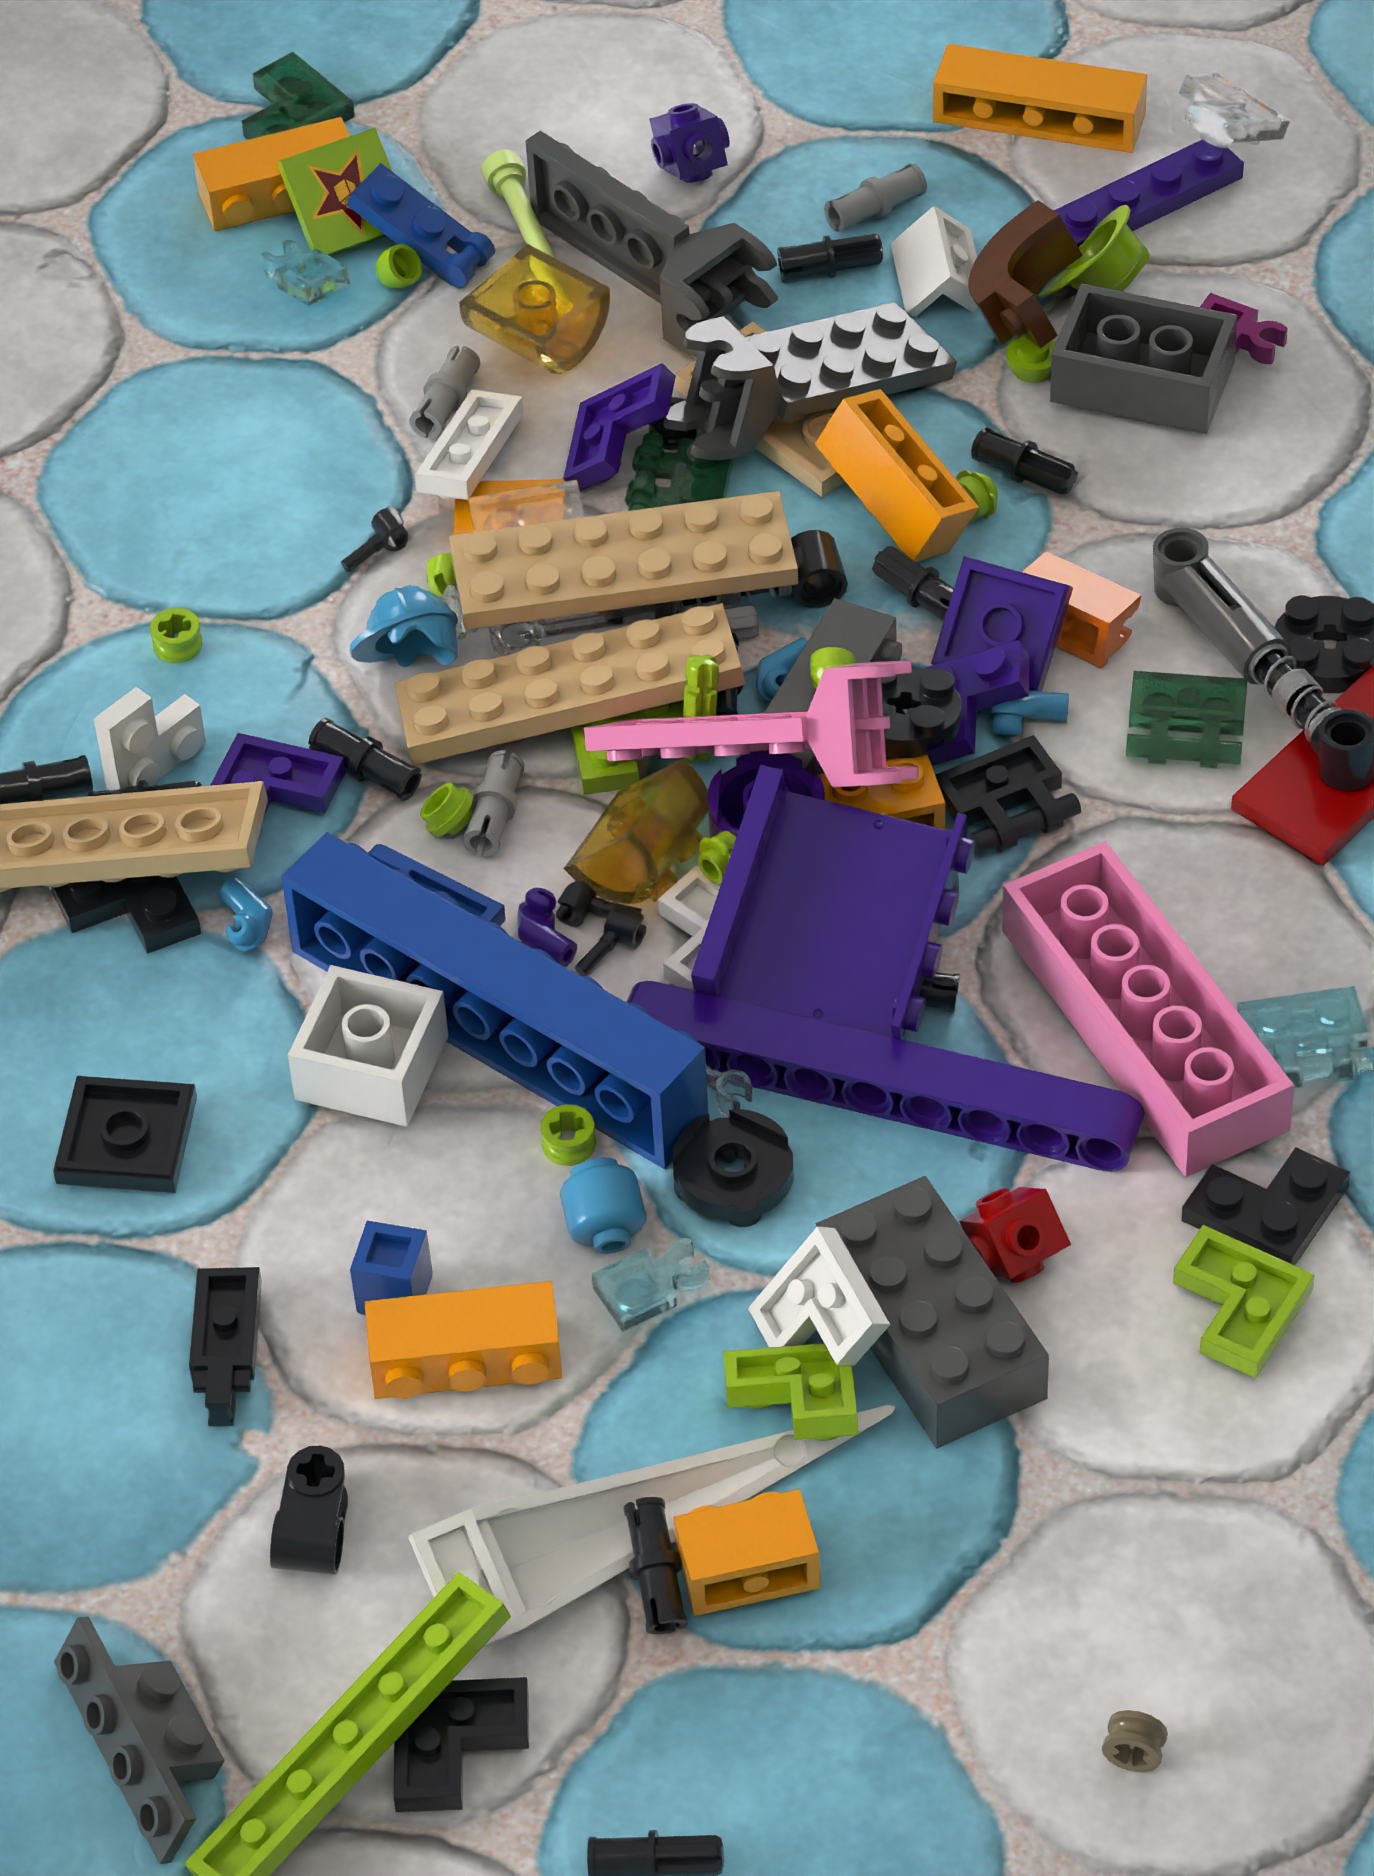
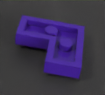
[563,363,676,492]
[925,640,1030,766]
[210,733,346,815]

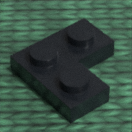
[51,875,201,954]
[1181,1147,1350,1266]
[394,1677,529,1812]

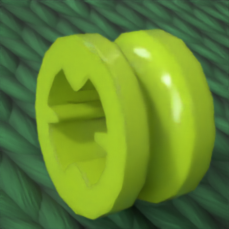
[150,608,202,663]
[540,1104,596,1166]

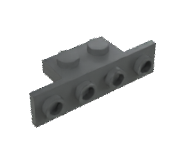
[54,1617,225,1864]

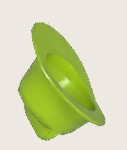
[1036,205,1150,298]

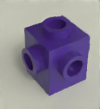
[649,103,730,183]

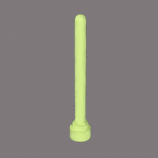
[481,149,587,336]

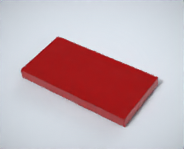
[1231,666,1374,866]

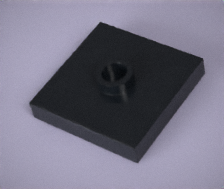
[53,1076,197,1193]

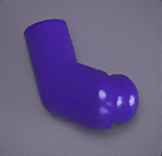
[517,888,578,967]

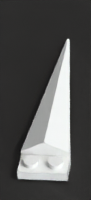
[408,1405,895,1648]

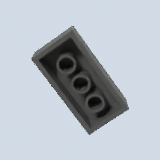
[816,1176,1049,1449]

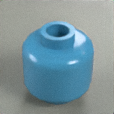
[560,1157,647,1254]

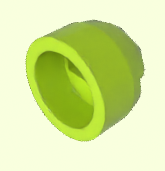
[375,244,422,289]
[426,553,458,601]
[810,647,856,689]

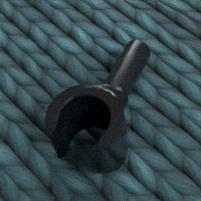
[341,507,408,572]
[556,881,642,927]
[575,907,647,976]

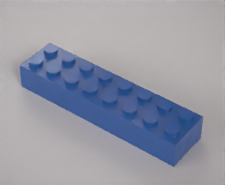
[281,832,708,1169]

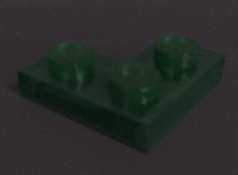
[241,52,355,140]

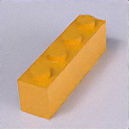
[933,44,1147,153]

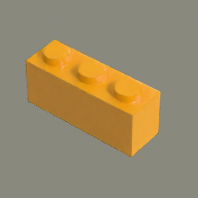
[193,117,350,231]
[815,389,979,562]
[364,1281,562,1399]

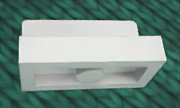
[891,206,978,317]

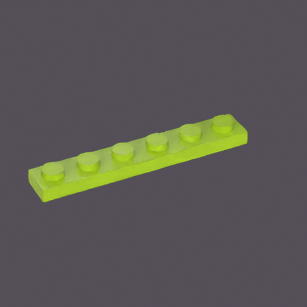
[184,1571,511,1876]

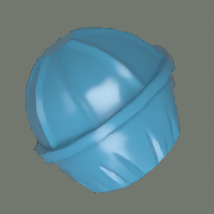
[349,585,458,667]

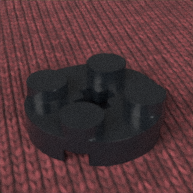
[1275,595,1374,693]
[877,661,962,758]
[672,1109,794,1227]

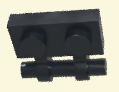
[935,735,1081,855]

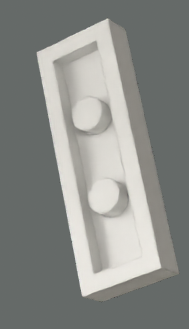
[415,389,523,500]

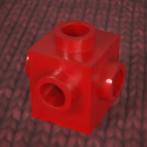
[959,1187,1071,1283]

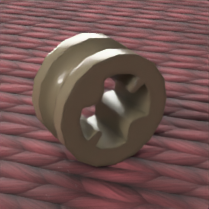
[1102,1710,1168,1772]

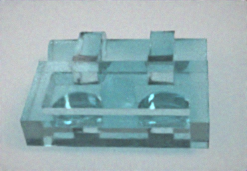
[1237,986,1374,1089]

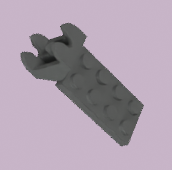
[525,130,778,357]
[663,302,957,460]

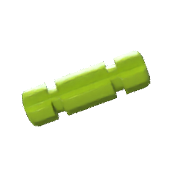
[683,654,719,762]

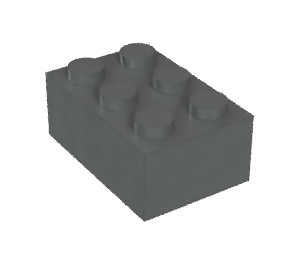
[1050,283,1238,434]

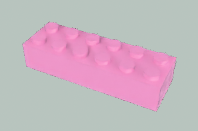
[1002,841,1294,1178]

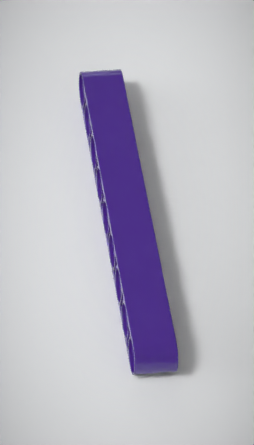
[626,981,1145,1172]

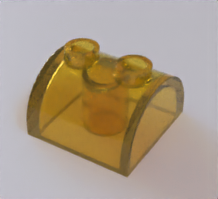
[459,244,610,374]
[564,758,708,904]

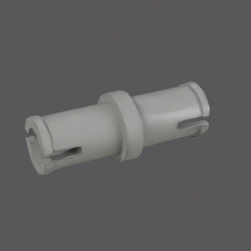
[824,163,927,232]
[409,346,481,439]
[463,750,524,857]

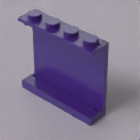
[691,765,975,1040]

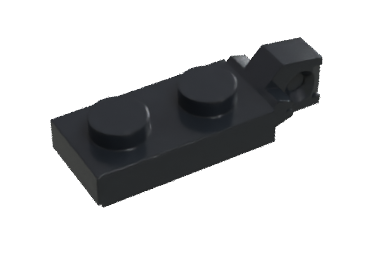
[189,1267,262,1426]

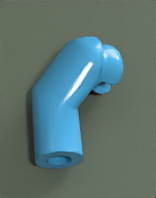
[756,637,808,703]

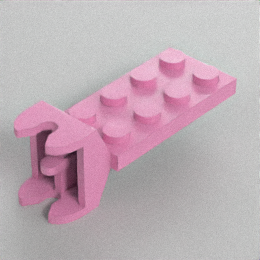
[584,661,918,787]

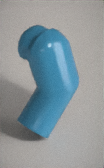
[990,691,1069,737]
[219,877,273,951]

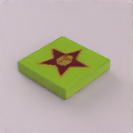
[277,128,393,261]

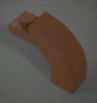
[968,200,1083,348]

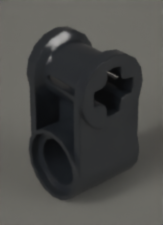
[270,1445,348,1575]

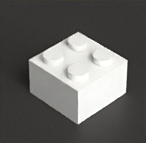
[288,965,449,1127]

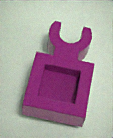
[1200,293,1288,364]

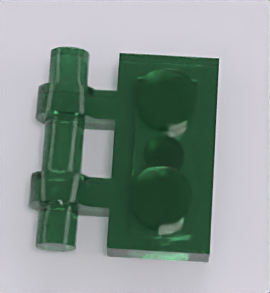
[625,432,734,511]
[1126,671,1248,769]

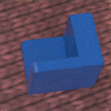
[350,1220,433,1315]

